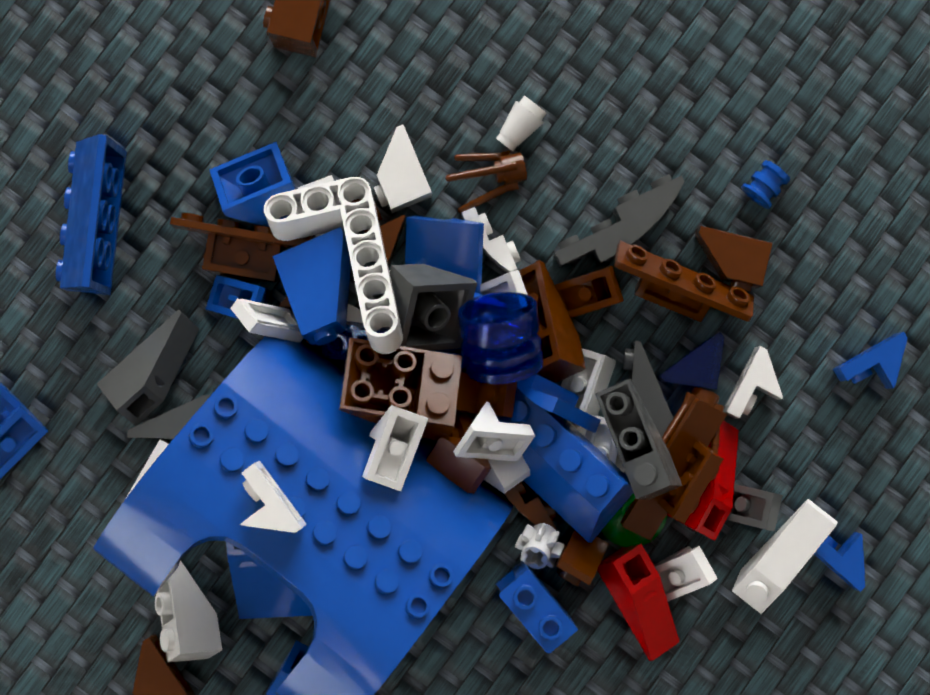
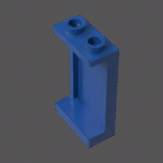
[495,561,578,654]

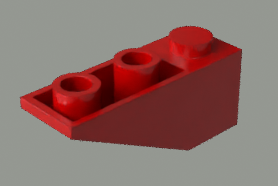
[667,420,739,541]
[597,544,680,661]

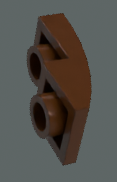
[503,482,558,530]

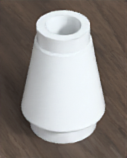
[496,95,547,151]

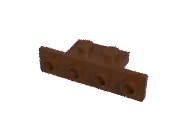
[170,213,312,283]
[614,240,754,322]
[620,398,727,541]

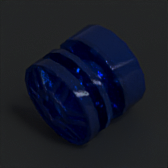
[458,292,544,384]

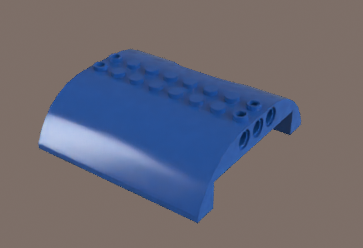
[93,336,514,695]

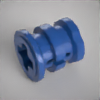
[741,160,790,209]

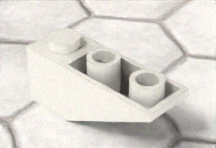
[155,561,222,663]

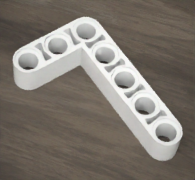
[264,177,403,354]

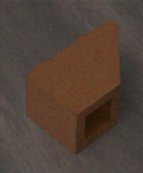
[555,528,609,587]

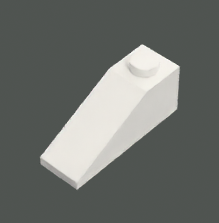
[732,499,838,614]

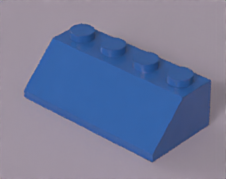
[497,388,634,543]

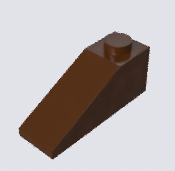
[518,260,586,383]

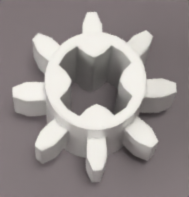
[515,523,565,569]

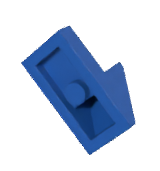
[833,332,908,389]
[814,532,865,592]

